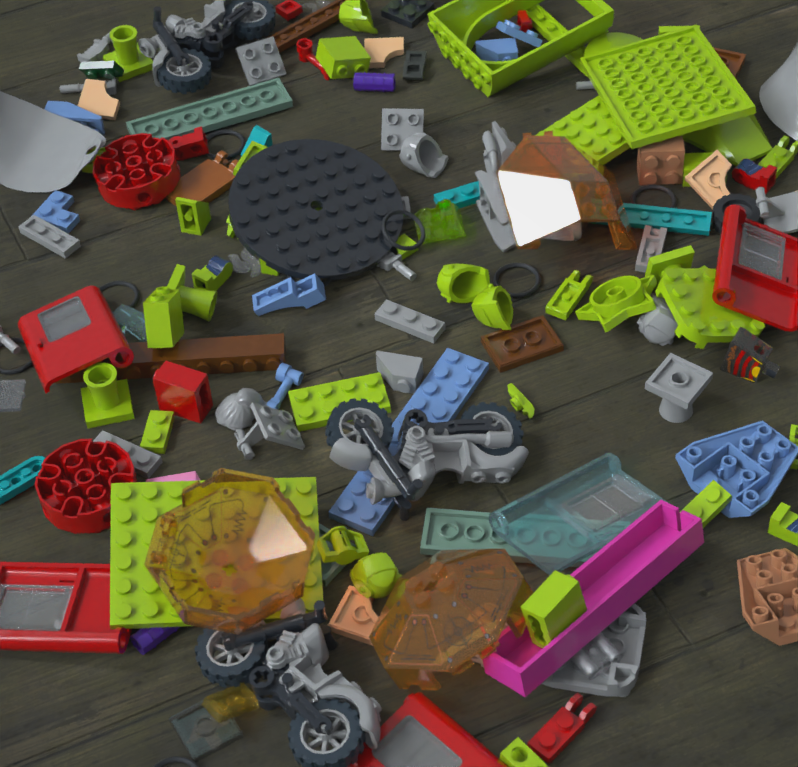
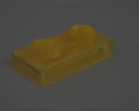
[201,683,259,723]

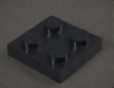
[381,0,435,29]

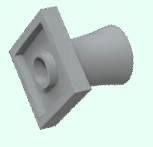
[645,353,713,423]

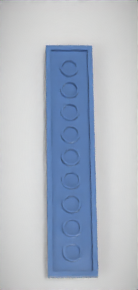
[329,348,489,536]

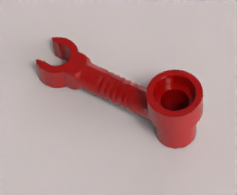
[297,38,329,80]

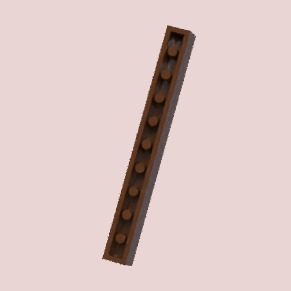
[55,333,286,384]

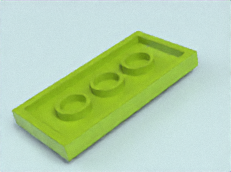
[288,372,391,432]

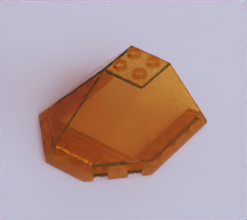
[496,135,637,250]

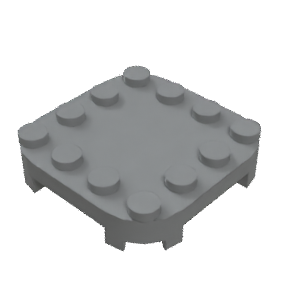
[541,603,646,697]

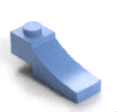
[252,273,326,316]

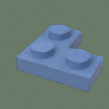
[495,20,543,47]
[32,190,80,234]

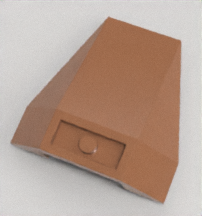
[737,548,798,646]

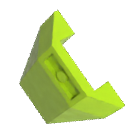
[683,114,773,166]

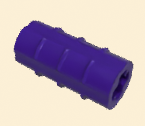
[353,72,396,93]
[130,627,180,655]

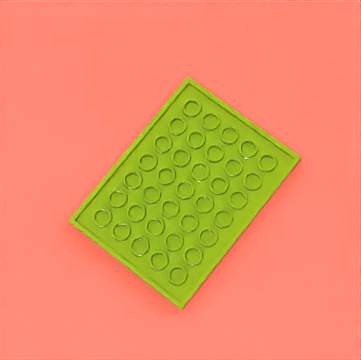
[580,25,756,149]
[110,477,323,629]

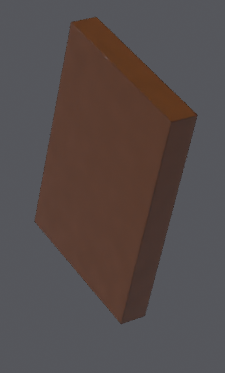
[481,315,564,373]

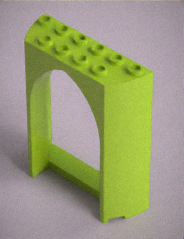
[428,0,614,97]

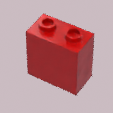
[152,361,213,424]

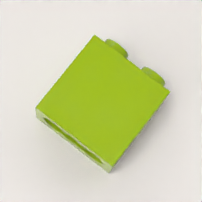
[316,36,371,79]
[143,286,184,348]
[521,570,587,648]

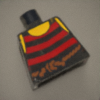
[720,327,781,383]

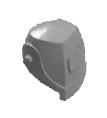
[399,133,449,178]
[637,295,678,346]

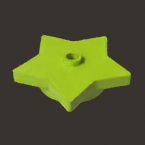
[575,275,657,332]

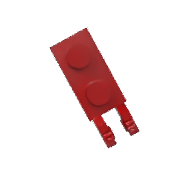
[527,693,597,764]

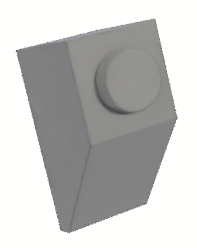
[376,351,423,394]

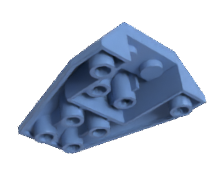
[675,421,798,518]

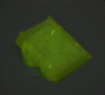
[414,199,467,244]

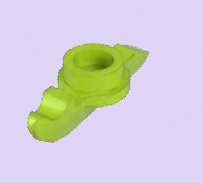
[507,383,535,419]

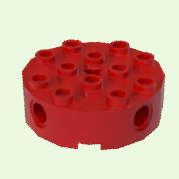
[93,133,180,210]
[35,439,138,534]

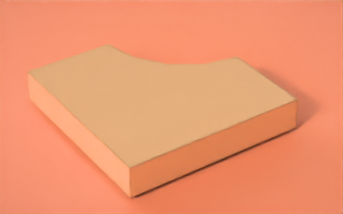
[364,37,404,68]
[78,79,120,120]
[684,150,732,209]
[328,585,387,647]

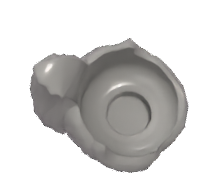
[215,388,267,430]

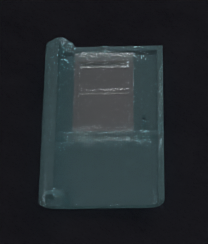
[489,453,670,575]

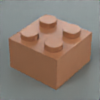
[637,136,685,185]

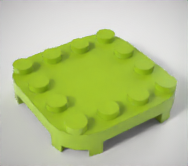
[655,268,765,349]

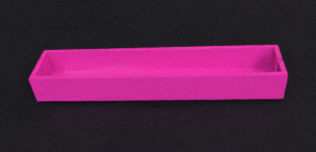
[480,500,704,697]

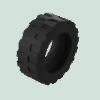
[712,194,761,239]

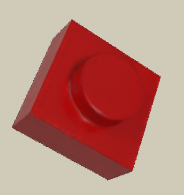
[275,0,303,21]
[517,10,532,33]

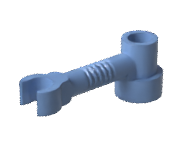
[266,363,304,410]

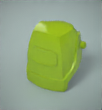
[339,0,378,34]
[437,264,490,303]
[472,283,513,330]
[350,552,403,598]

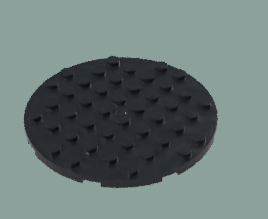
[228,139,404,281]

